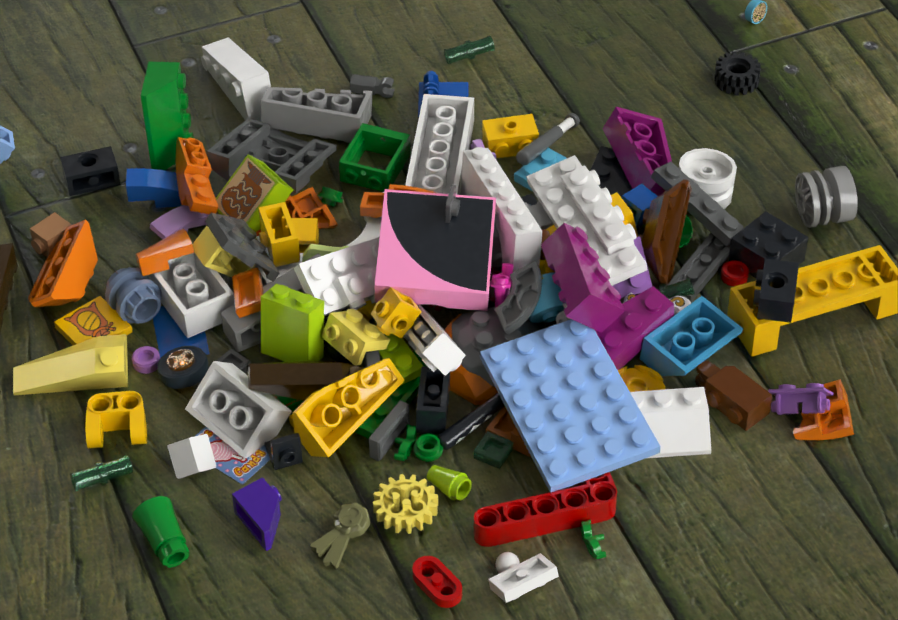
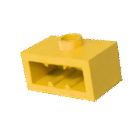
[482,114,539,158]
[259,202,301,267]

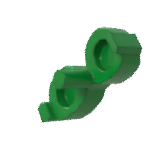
[394,424,417,461]
[581,520,606,559]

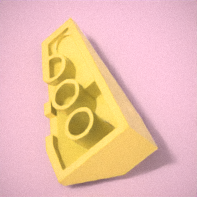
[13,334,128,395]

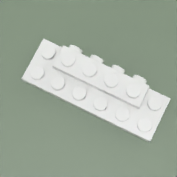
[526,155,648,286]
[294,237,380,316]

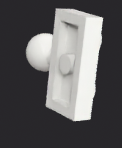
[488,552,559,603]

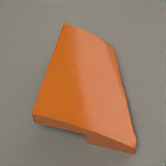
[285,187,338,228]
[136,228,194,276]
[793,379,854,440]

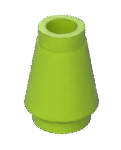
[427,465,472,501]

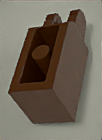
[695,360,772,431]

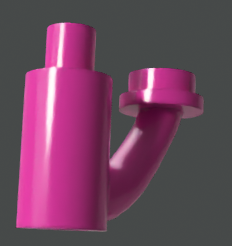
[490,263,513,308]

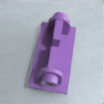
[768,383,833,415]

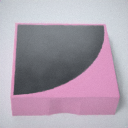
[374,189,496,311]

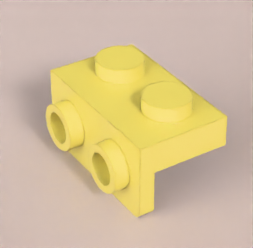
[322,309,390,366]

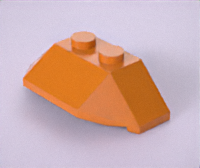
[28,220,98,307]

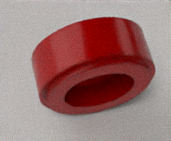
[721,261,749,287]

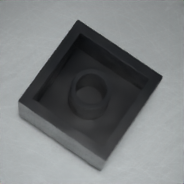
[729,211,808,278]

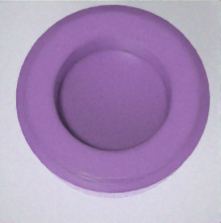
[132,346,160,374]

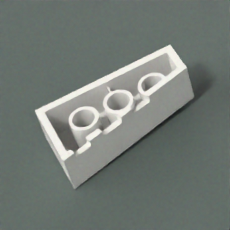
[201,37,271,122]

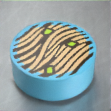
[745,0,767,24]

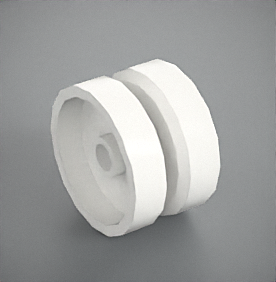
[679,148,737,209]

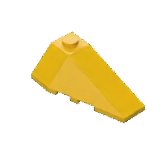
[293,358,405,457]

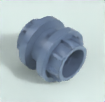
[105,267,161,324]

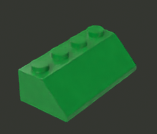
[140,61,193,170]

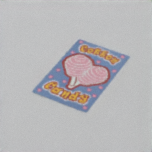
[194,427,270,484]

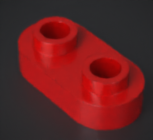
[412,556,462,608]

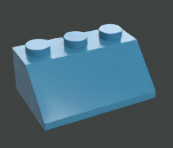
[640,296,743,376]

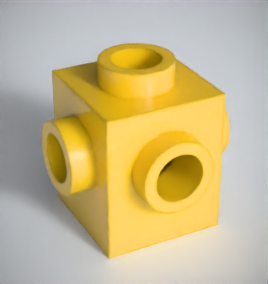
[371,287,421,339]

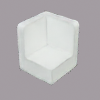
[167,434,216,479]

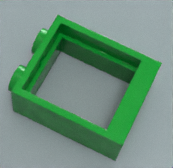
[339,123,411,192]

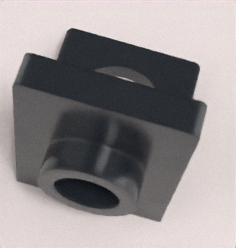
[264,433,303,470]

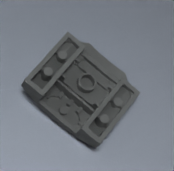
[207,118,336,195]

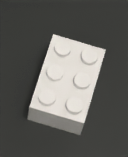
[149,253,235,338]

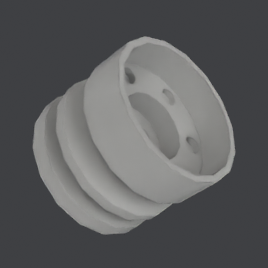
[795,166,857,228]

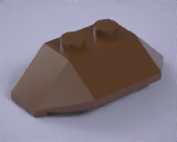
[639,179,692,291]

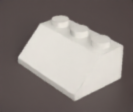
[185,361,292,458]
[630,387,711,458]

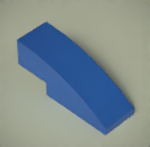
[126,168,182,208]

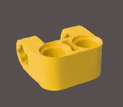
[85,391,147,449]

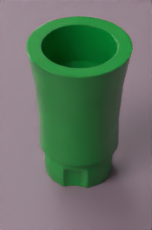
[132,496,189,568]

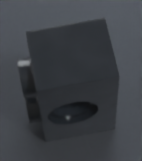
[60,146,121,196]
[753,259,799,323]
[416,367,450,434]

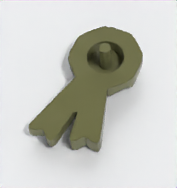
[310,502,370,569]

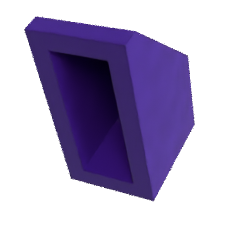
[232,477,282,551]

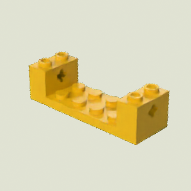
[727,245,898,357]

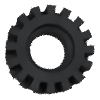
[714,51,761,95]

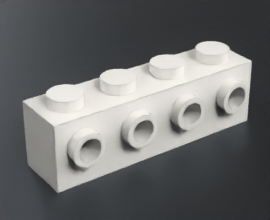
[403,305,466,376]

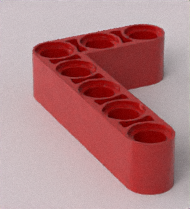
[474,472,617,547]

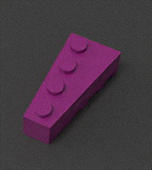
[603,107,672,196]
[541,223,626,333]
[595,286,674,370]

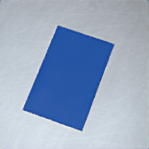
[153,306,210,358]

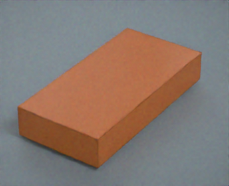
[232,267,264,318]

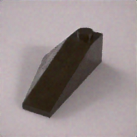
[248,360,364,401]

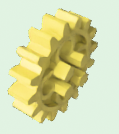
[373,474,438,534]

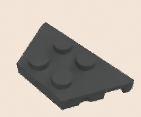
[205,213,280,282]

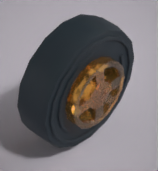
[157,346,209,389]

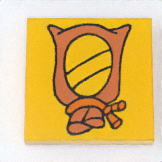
[54,296,132,345]

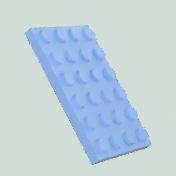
[480,319,661,492]

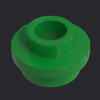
[317,186,344,207]
[414,434,443,462]

